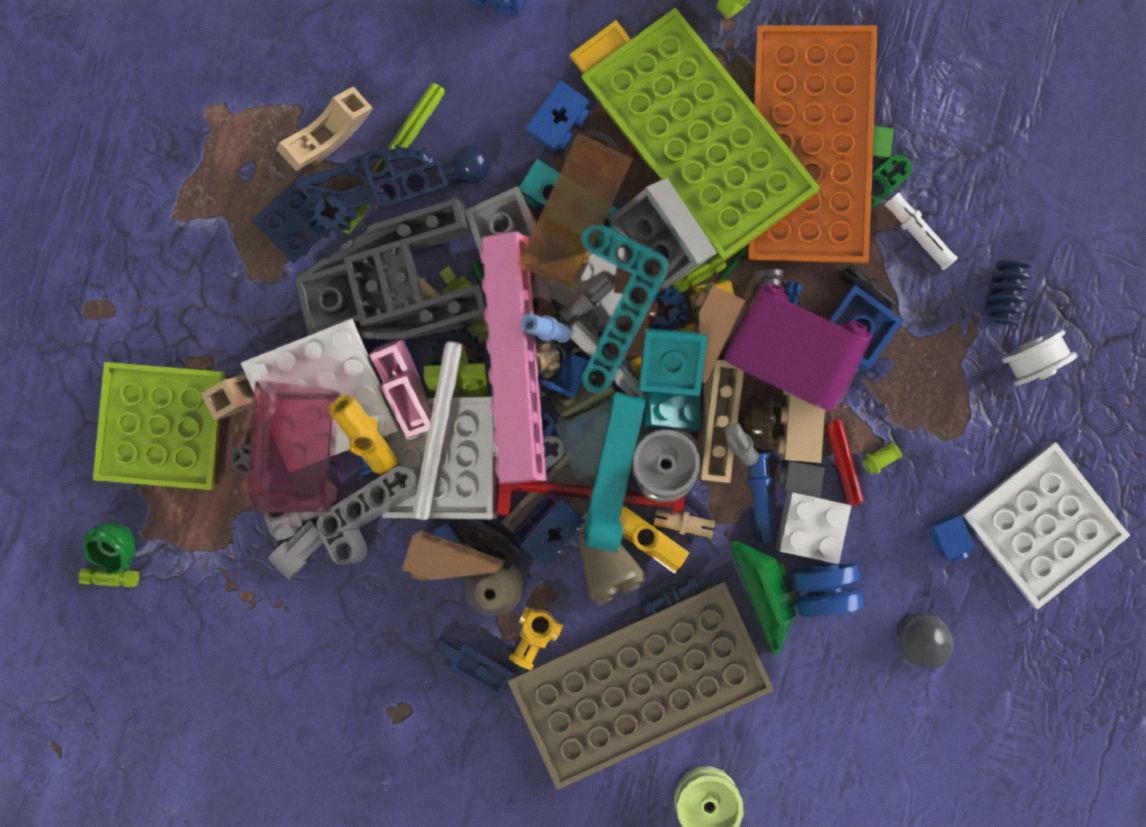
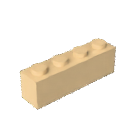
[696,360,744,483]
[777,390,825,463]

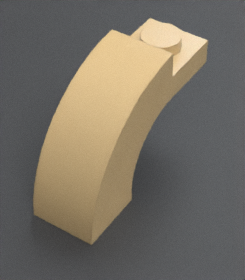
[276,87,373,171]
[201,373,259,420]

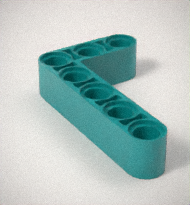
[582,225,669,393]
[583,392,645,553]

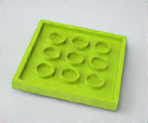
[93,362,225,490]

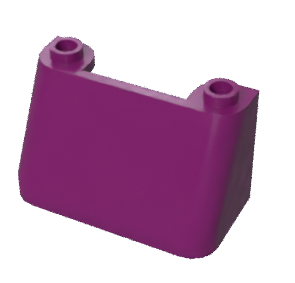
[723,283,873,410]

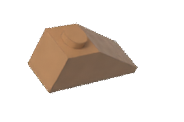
[694,283,745,383]
[402,530,505,581]

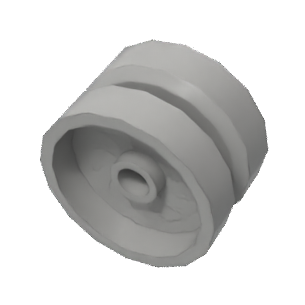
[632,430,700,503]

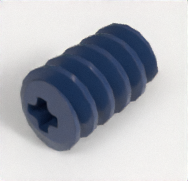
[984,260,1033,325]

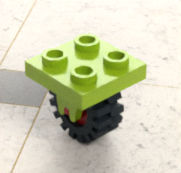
[424,329,490,398]

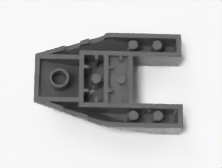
[295,198,487,340]

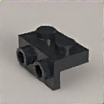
[458,519,522,570]

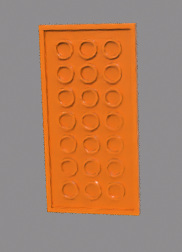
[748,25,877,264]

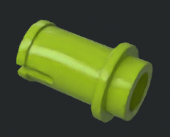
[862,441,902,475]

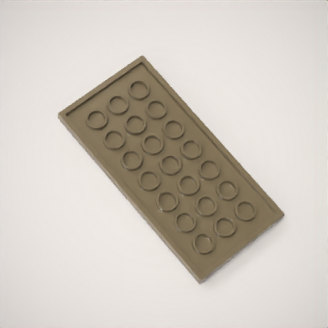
[508,581,774,790]

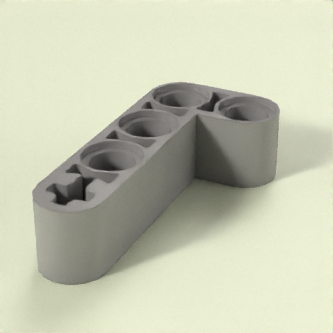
[317,466,421,565]

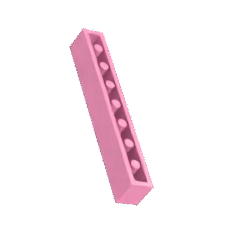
[480,232,546,484]

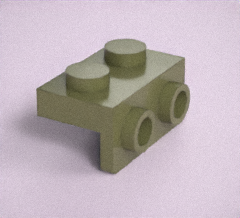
[550,371,614,428]

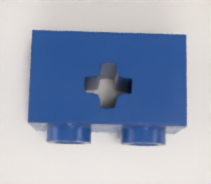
[526,80,590,155]

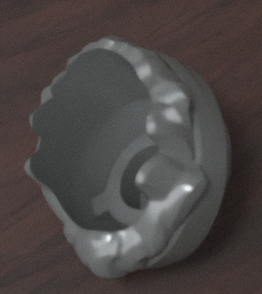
[895,613,954,669]

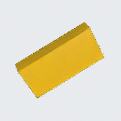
[569,20,631,75]

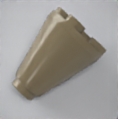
[578,523,645,606]

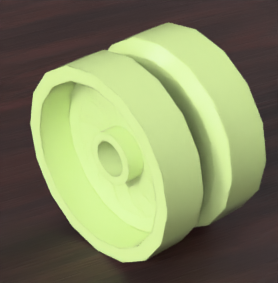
[674,766,744,827]

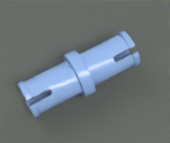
[521,313,572,343]

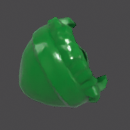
[83,523,136,574]

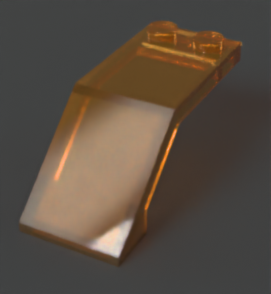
[519,133,633,291]

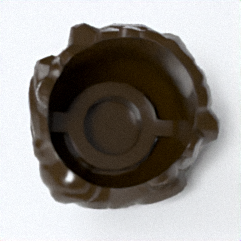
[738,397,782,453]

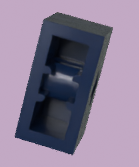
[511,490,585,566]

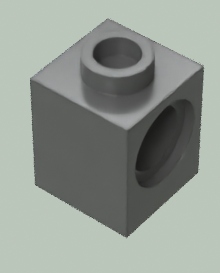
[777,461,825,497]

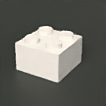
[775,492,852,564]

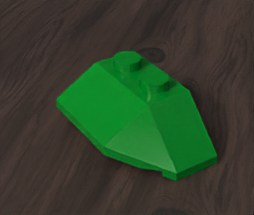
[728,539,797,656]

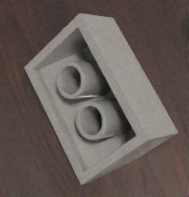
[609,178,717,293]

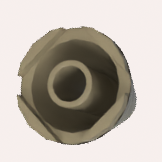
[465,564,524,617]

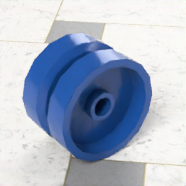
[792,563,865,617]

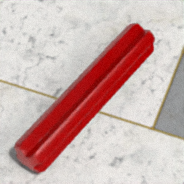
[826,419,864,506]

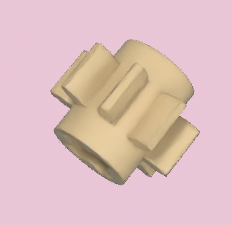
[536,341,561,379]

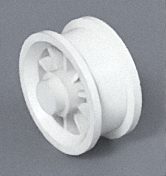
[1001,329,1077,386]

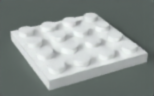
[241,318,400,472]
[382,397,497,519]
[961,442,1130,609]

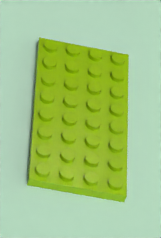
[581,7,820,262]

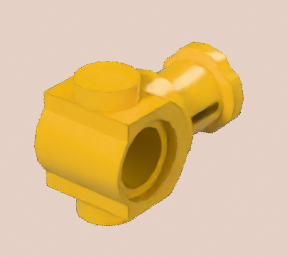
[508,606,563,670]

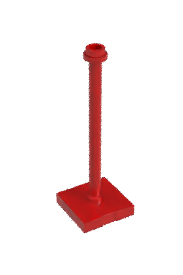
[496,481,685,516]

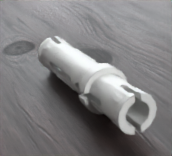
[884,192,958,270]

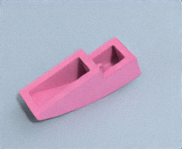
[369,340,432,438]

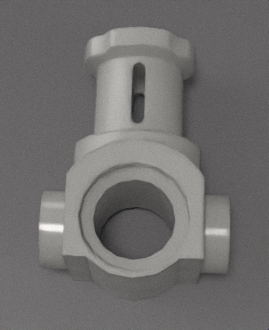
[263,492,325,541]

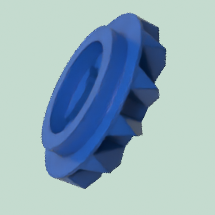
[650,287,688,331]

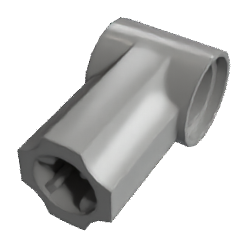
[267,519,324,580]

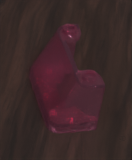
[248,381,341,512]

